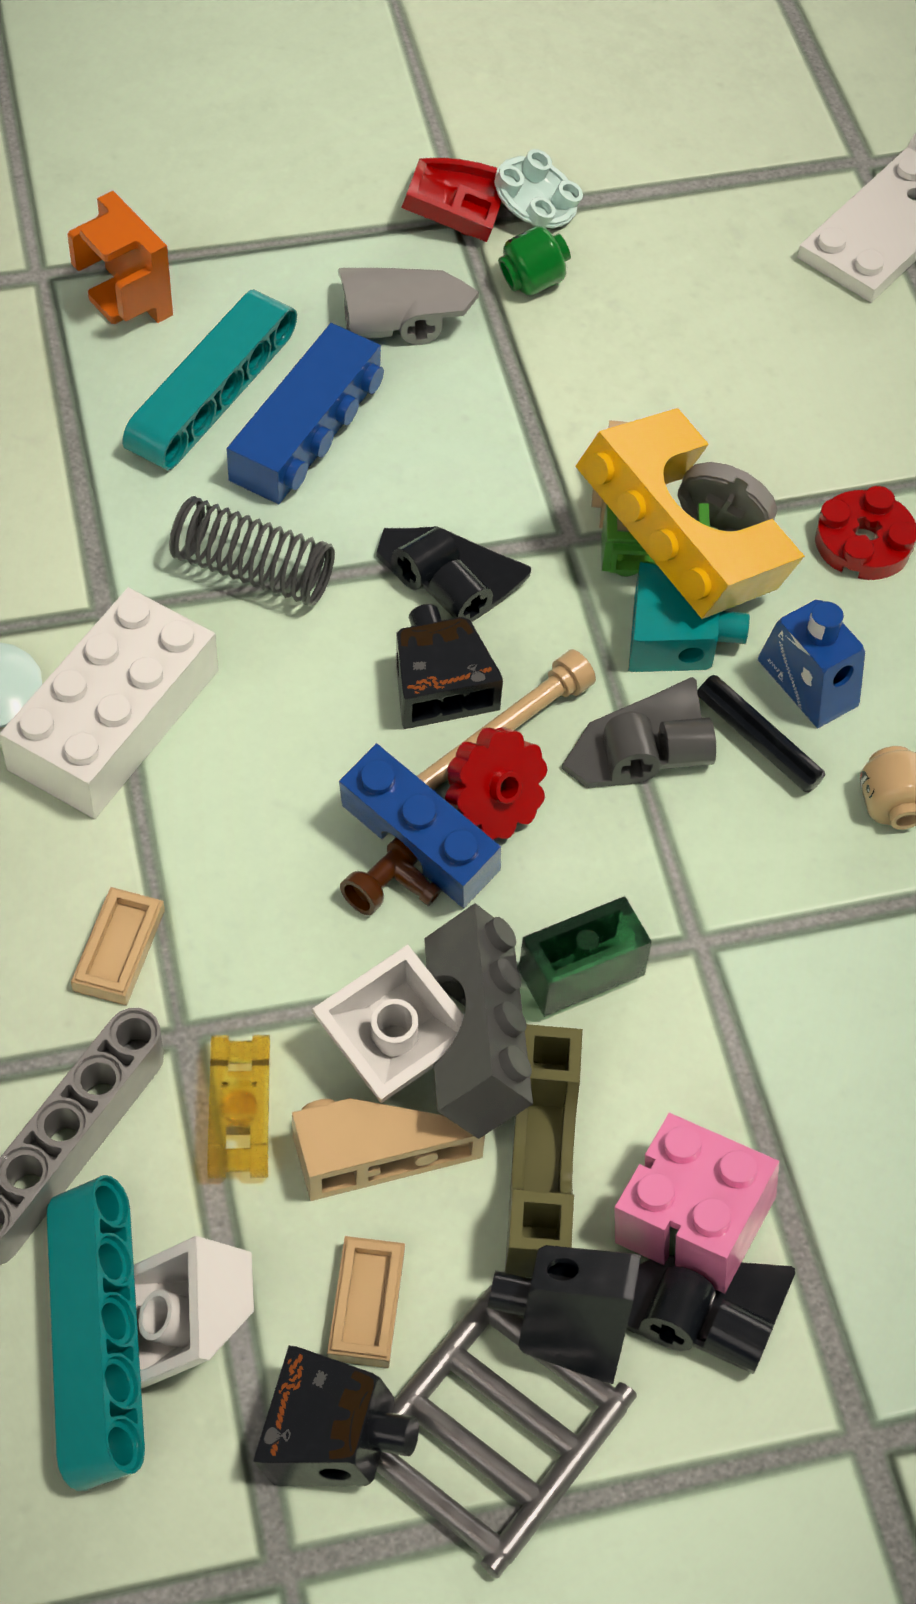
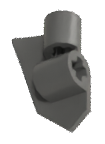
[562,677,716,788]

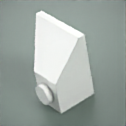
[312,945,464,1103]
[134,1236,254,1389]

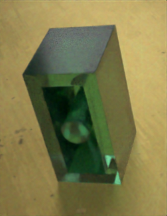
[518,896,652,1017]

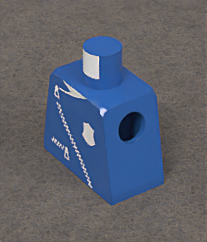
[758,599,865,729]

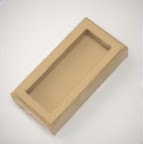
[71,887,165,1006]
[327,1236,405,1368]

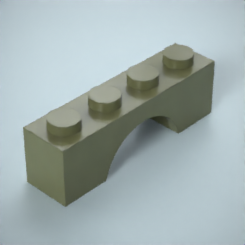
[505,1024,583,1277]

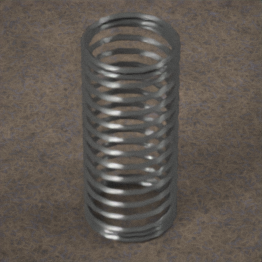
[169,496,335,606]

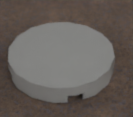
[677,462,778,531]

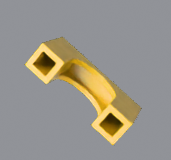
[575,408,805,619]

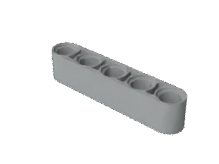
[0,1008,164,1265]

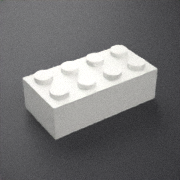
[0,587,218,819]

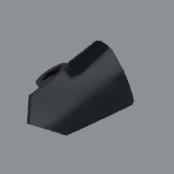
[376,526,531,622]
[627,1255,796,1374]

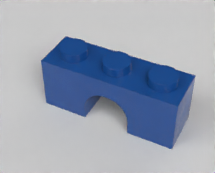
[339,743,501,909]

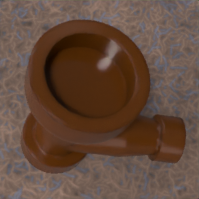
[340,837,442,915]

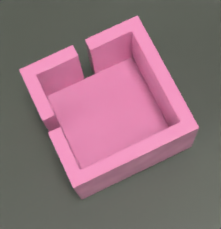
[614,1113,779,1294]

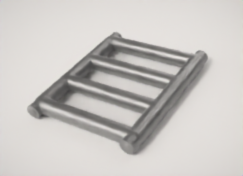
[376,1285,637,1579]

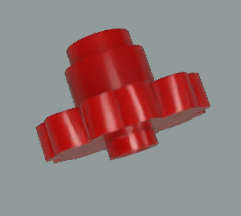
[445,727,548,839]

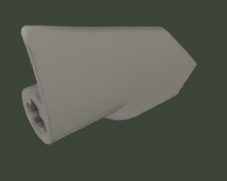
[338,268,479,345]

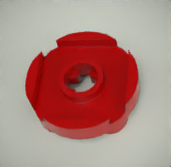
[815,486,916,580]

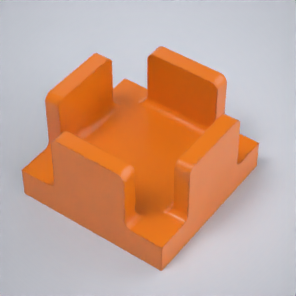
[67,191,173,324]

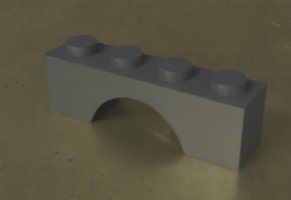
[424,903,533,1139]

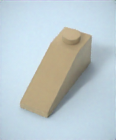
[292,1098,485,1201]

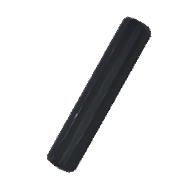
[698,675,825,793]

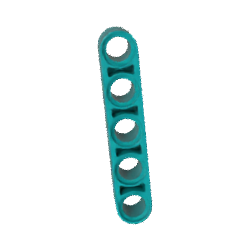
[122,289,297,470]
[47,1175,145,1491]

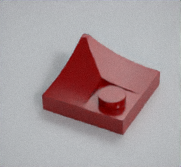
[401,158,501,242]

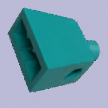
[628,562,750,672]

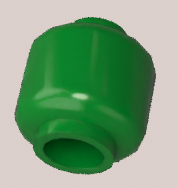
[498,226,571,296]

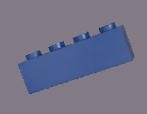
[226,323,384,505]

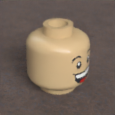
[860,746,916,830]

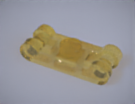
[207,1034,271,1179]

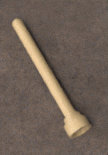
[417,649,596,790]

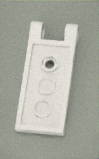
[797,133,916,303]

